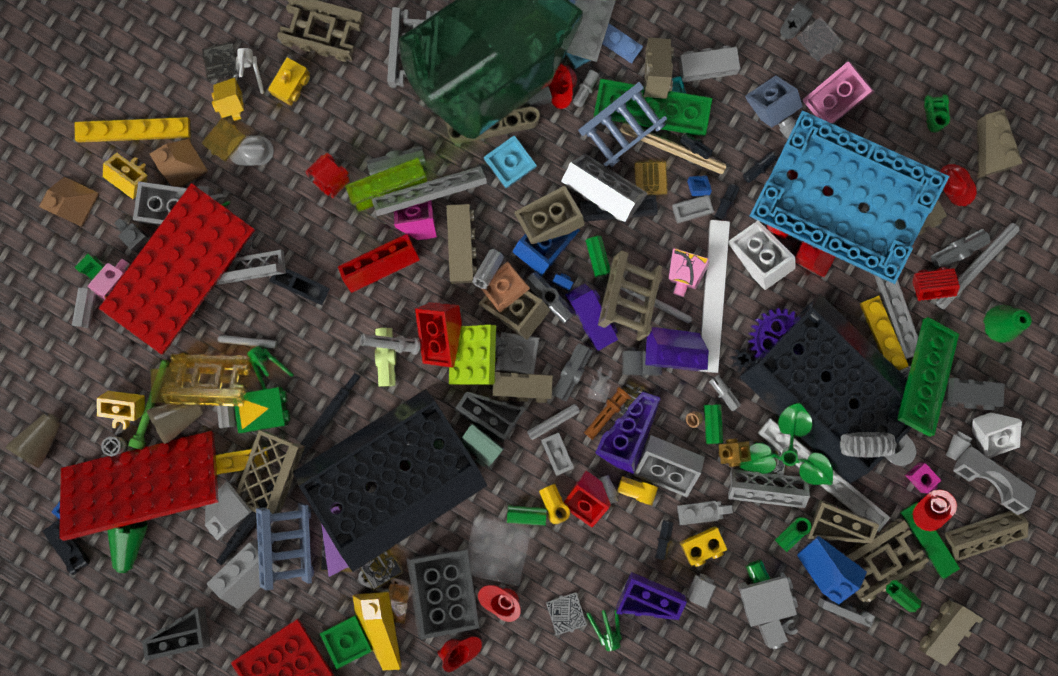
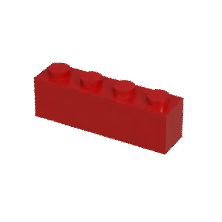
[338,234,420,293]

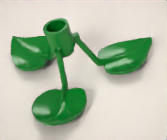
[740,403,833,485]

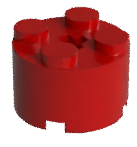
[305,153,350,198]

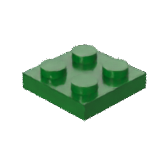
[320,615,373,669]

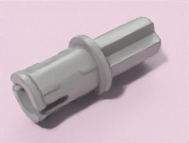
[573,70,600,107]
[709,374,741,411]

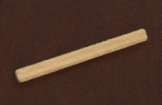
[620,122,726,174]

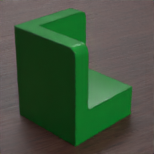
[74,254,105,280]

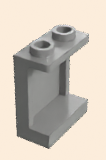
[738,573,798,627]

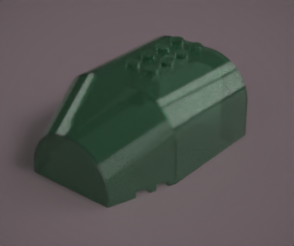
[399,0,583,139]

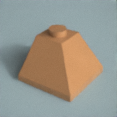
[150,139,208,188]
[39,177,99,227]

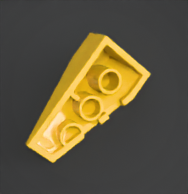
[353,592,402,670]

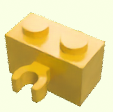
[268,57,310,106]
[211,78,244,121]
[103,153,148,199]
[97,391,145,430]

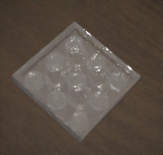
[467,516,532,586]

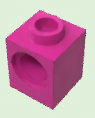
[905,462,941,493]

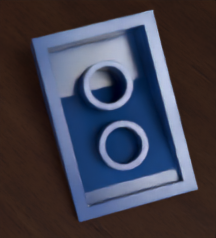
[513,229,580,276]
[797,536,867,605]

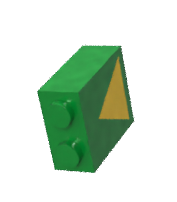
[233,387,290,433]

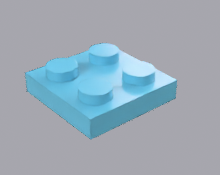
[484,136,537,189]

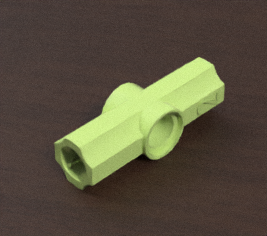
[375,328,396,387]

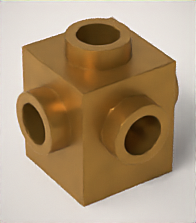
[719,439,751,467]

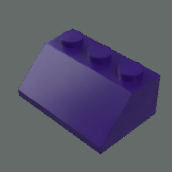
[645,327,709,371]

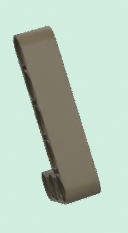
[440,86,540,144]

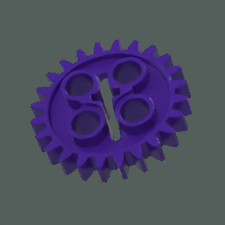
[748,308,803,357]

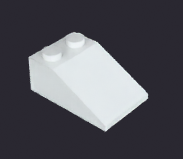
[728,221,795,290]

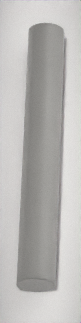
[218,335,277,348]

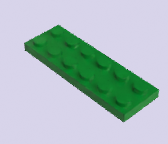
[594,79,712,137]
[897,317,959,437]

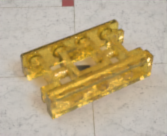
[161,353,251,406]

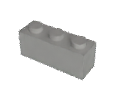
[678,46,740,82]

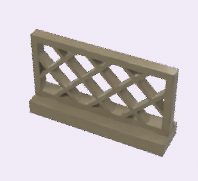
[237,430,305,514]

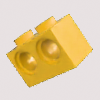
[680,526,727,567]

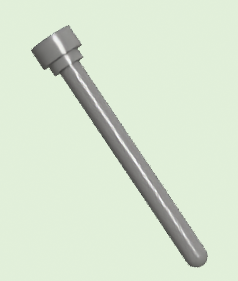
[620,287,692,323]

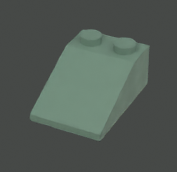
[460,424,504,467]

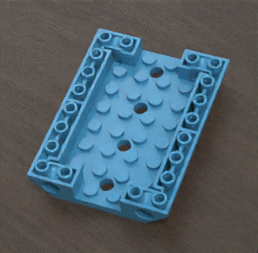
[749,110,949,284]

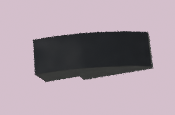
[269,268,330,306]

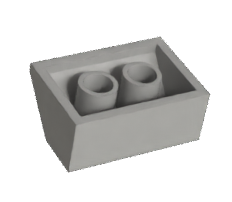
[634,435,705,497]
[207,540,281,609]

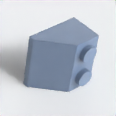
[745,75,803,128]

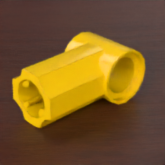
[617,476,658,506]
[539,484,570,524]

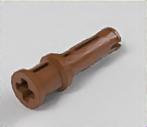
[583,387,632,440]

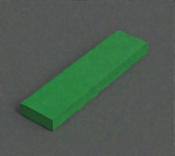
[900,502,960,579]

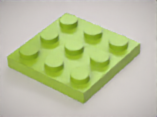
[449,325,496,385]

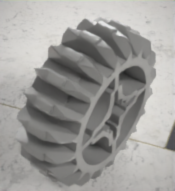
[840,432,896,457]

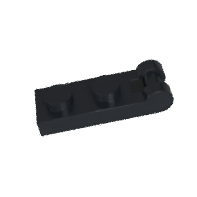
[42,520,90,575]

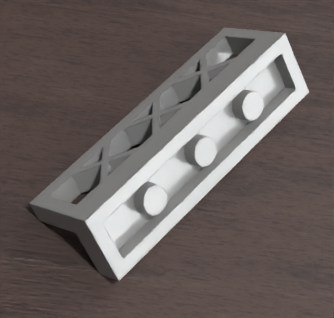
[215,250,286,285]
[728,469,810,508]

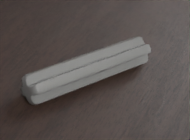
[527,404,580,440]

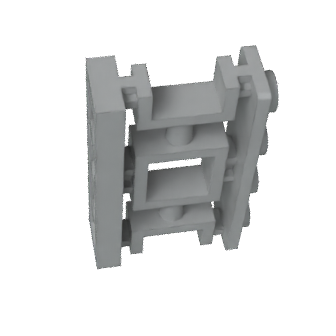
[387,7,442,89]

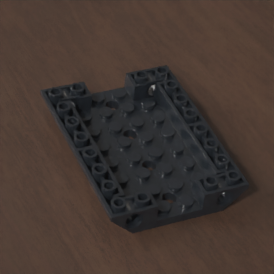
[739,293,912,484]
[293,389,488,572]

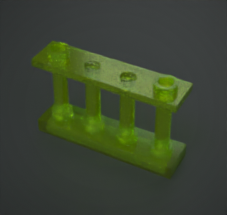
[345,158,428,212]

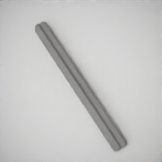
[936,223,1019,309]

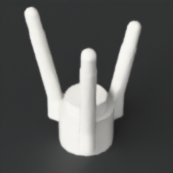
[233,48,264,94]

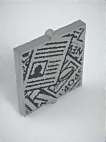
[546,592,587,635]

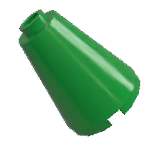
[983,305,1032,343]
[107,521,148,573]

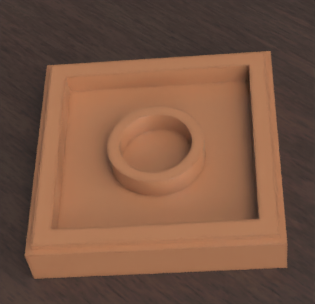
[482,261,530,313]

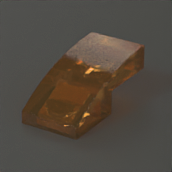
[388,584,410,624]

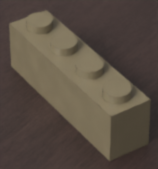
[447,204,477,284]

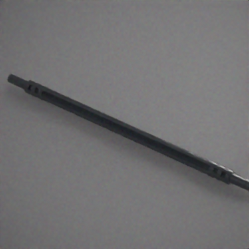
[216,373,361,565]

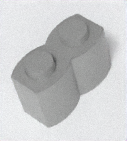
[686,573,717,608]

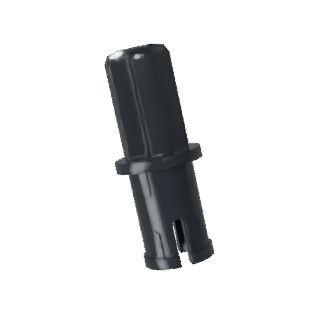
[680,133,713,159]
[742,151,778,183]
[714,184,740,221]
[655,520,674,560]

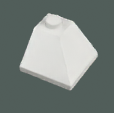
[972,413,1022,458]

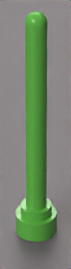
[128,359,169,450]

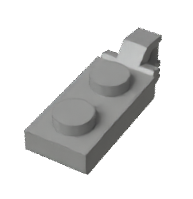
[677,501,733,525]
[818,597,875,628]

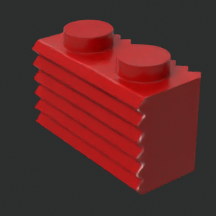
[912,267,960,301]

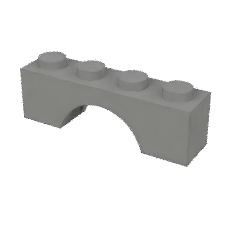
[953,447,1036,515]

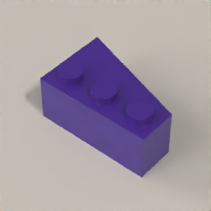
[565,284,618,351]
[616,572,687,620]

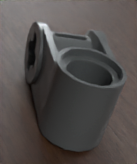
[780,1,814,39]

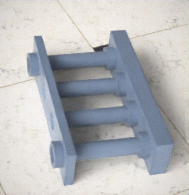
[578,82,667,167]
[256,503,314,590]

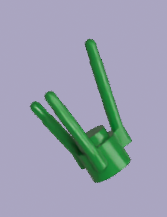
[247,346,293,390]
[587,610,622,651]

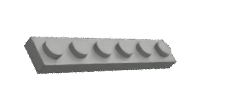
[372,166,487,216]

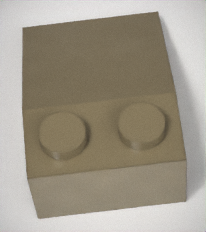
[514,186,585,244]
[479,291,550,340]

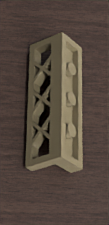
[945,511,1029,561]

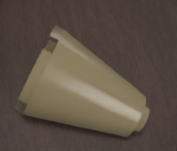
[147,397,205,444]
[5,413,60,469]

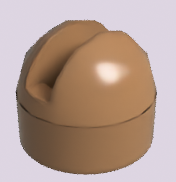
[686,411,703,428]

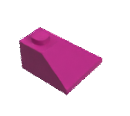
[394,200,436,240]

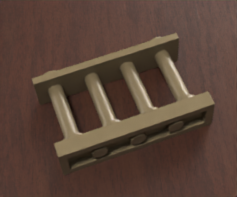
[598,250,663,341]

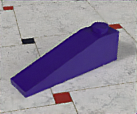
[595,392,661,473]

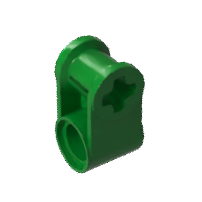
[924,94,950,133]

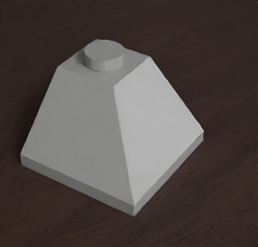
[205,481,252,540]

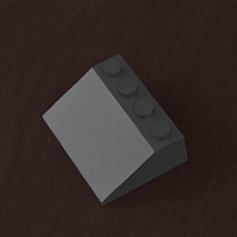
[407,549,479,640]

